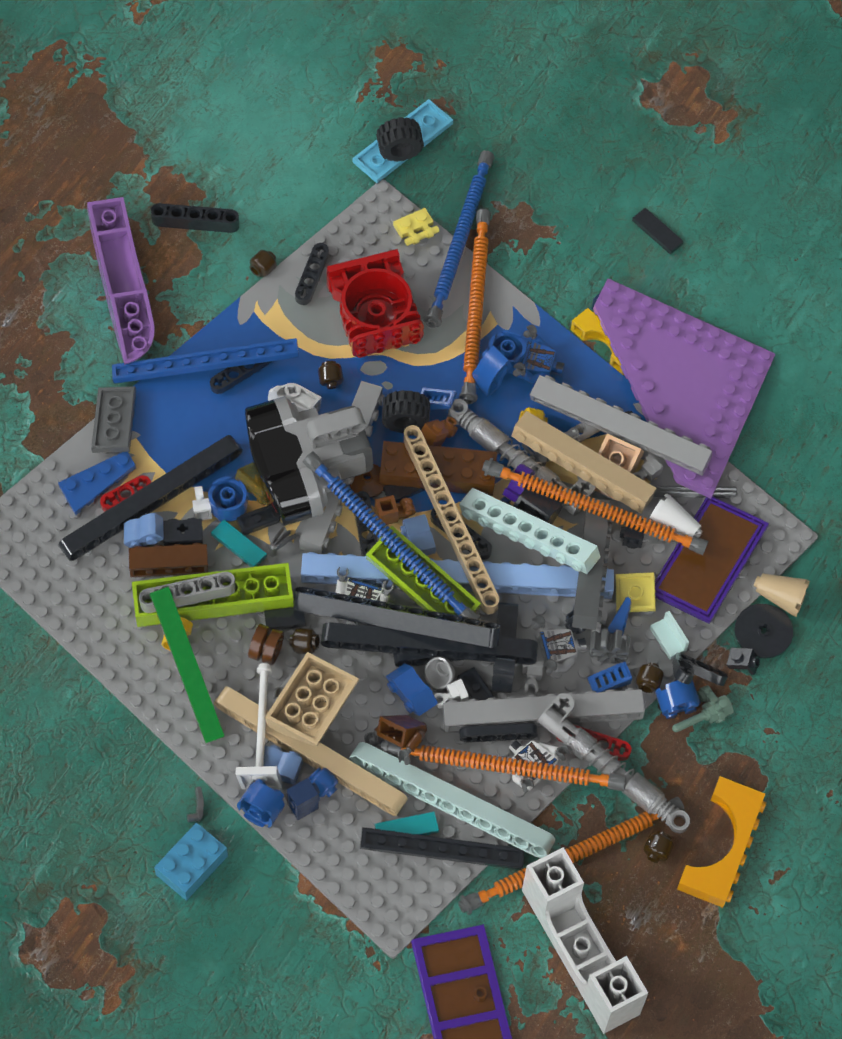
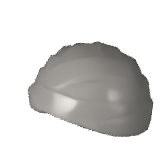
[425,656,455,689]

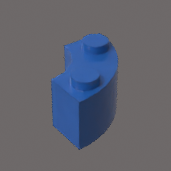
[472,345,512,398]
[386,664,438,716]

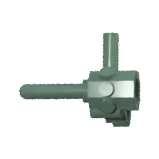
[672,685,734,732]

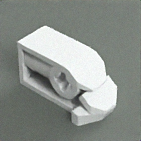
[268,383,322,412]

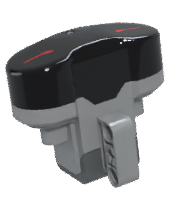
[244,396,373,526]

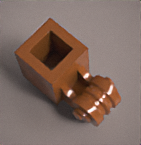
[421,417,458,446]
[375,495,416,525]

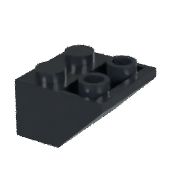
[513,478,565,524]

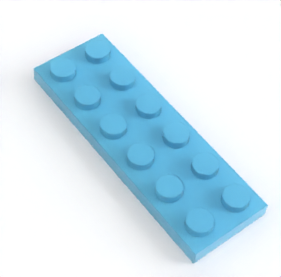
[352,99,453,183]

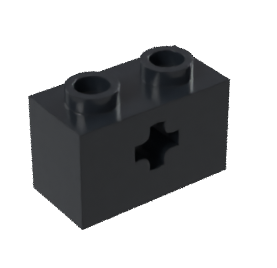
[163,518,203,546]

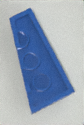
[58,452,136,516]

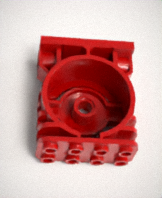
[327,249,424,358]

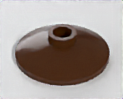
[349,464,385,498]

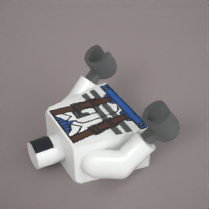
[336,567,396,625]
[509,740,571,792]

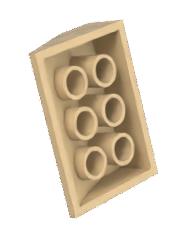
[265,652,359,746]

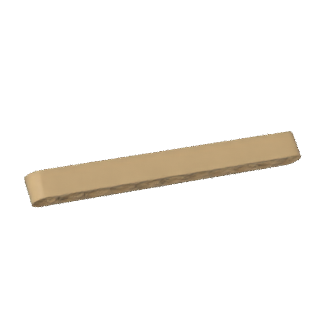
[404,425,499,614]
[214,686,408,816]

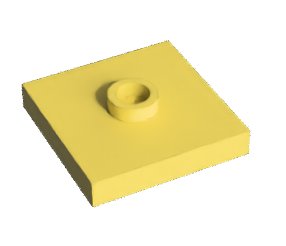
[615,572,656,612]

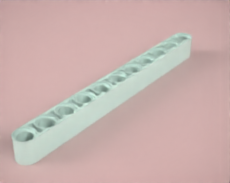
[349,742,555,858]

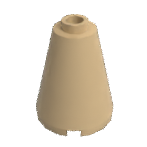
[753,573,810,617]

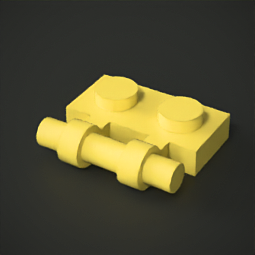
[393,208,439,246]

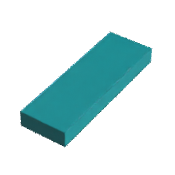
[211,520,267,567]
[375,811,439,835]

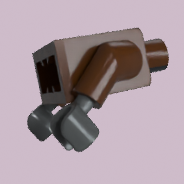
[364,715,427,765]

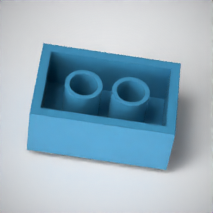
[154,822,228,901]

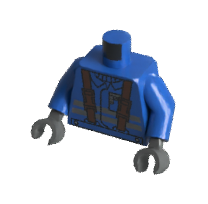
[513,325,565,384]

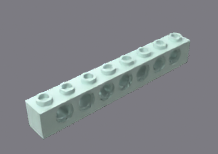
[459,488,600,574]

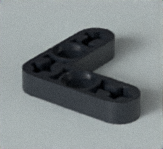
[672,653,728,686]

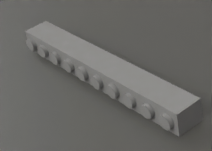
[530,375,712,476]
[299,381,385,554]
[442,688,645,733]

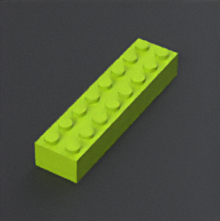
[132,563,294,627]

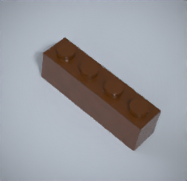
[129,543,209,578]

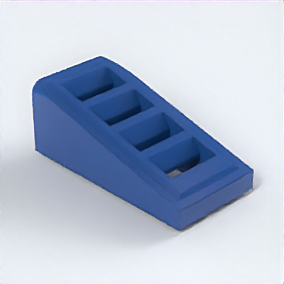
[420,388,457,410]
[608,597,632,635]
[587,662,632,693]

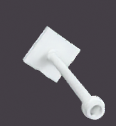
[236,663,282,789]

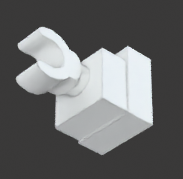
[192,486,212,520]
[434,679,469,709]

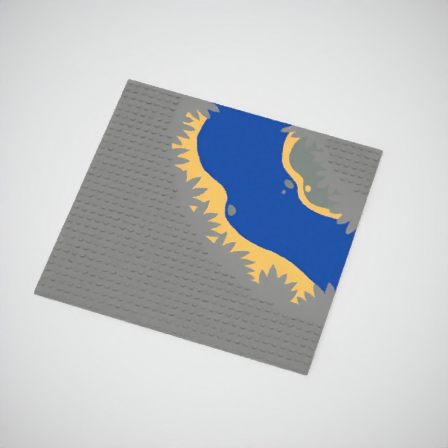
[0,179,818,959]

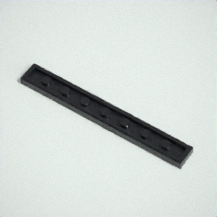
[360,827,524,870]

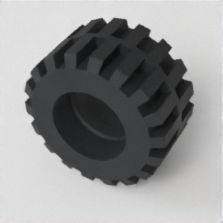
[376,117,424,162]
[382,390,430,433]

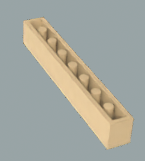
[511,411,657,514]

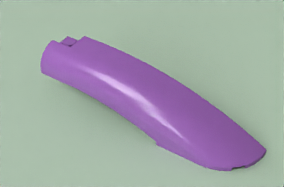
[87,197,154,365]

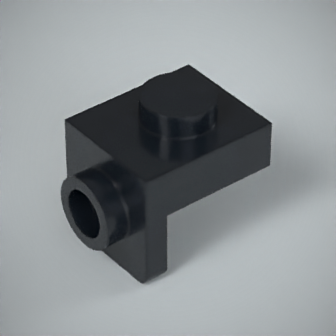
[726,648,760,675]

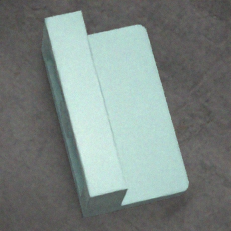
[650,611,689,660]

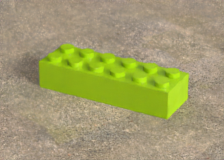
[366,526,481,616]

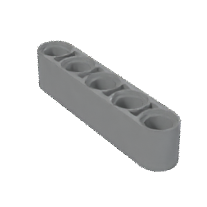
[139,572,235,613]

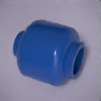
[309,767,338,798]

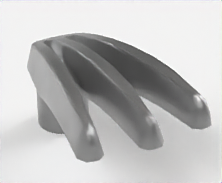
[517,444,547,466]
[269,527,296,557]
[187,786,204,823]

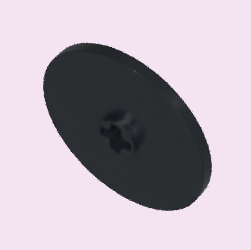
[734,604,793,658]

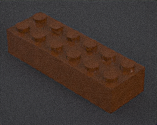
[379,441,497,496]

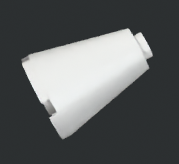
[650,494,703,538]

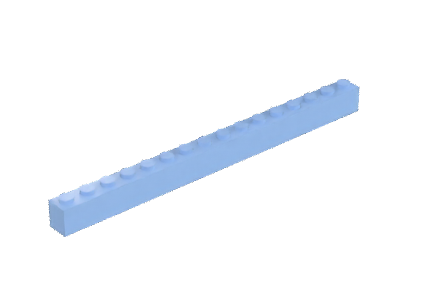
[301,552,614,599]

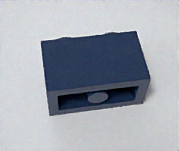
[287,778,320,820]

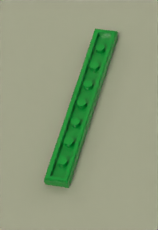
[150,586,225,744]

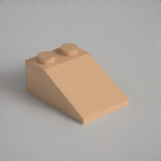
[594,434,645,501]

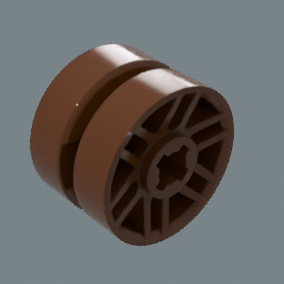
[248,624,284,666]

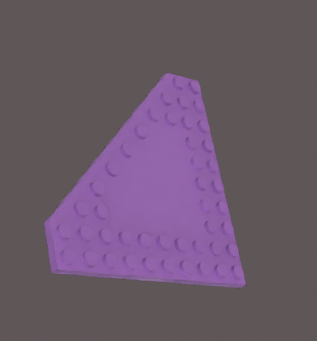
[593,279,775,499]

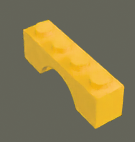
[571,308,624,376]

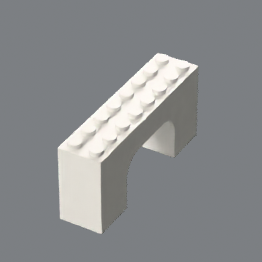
[522,847,648,1034]

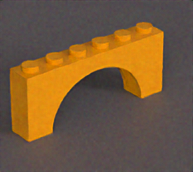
[677,776,767,908]

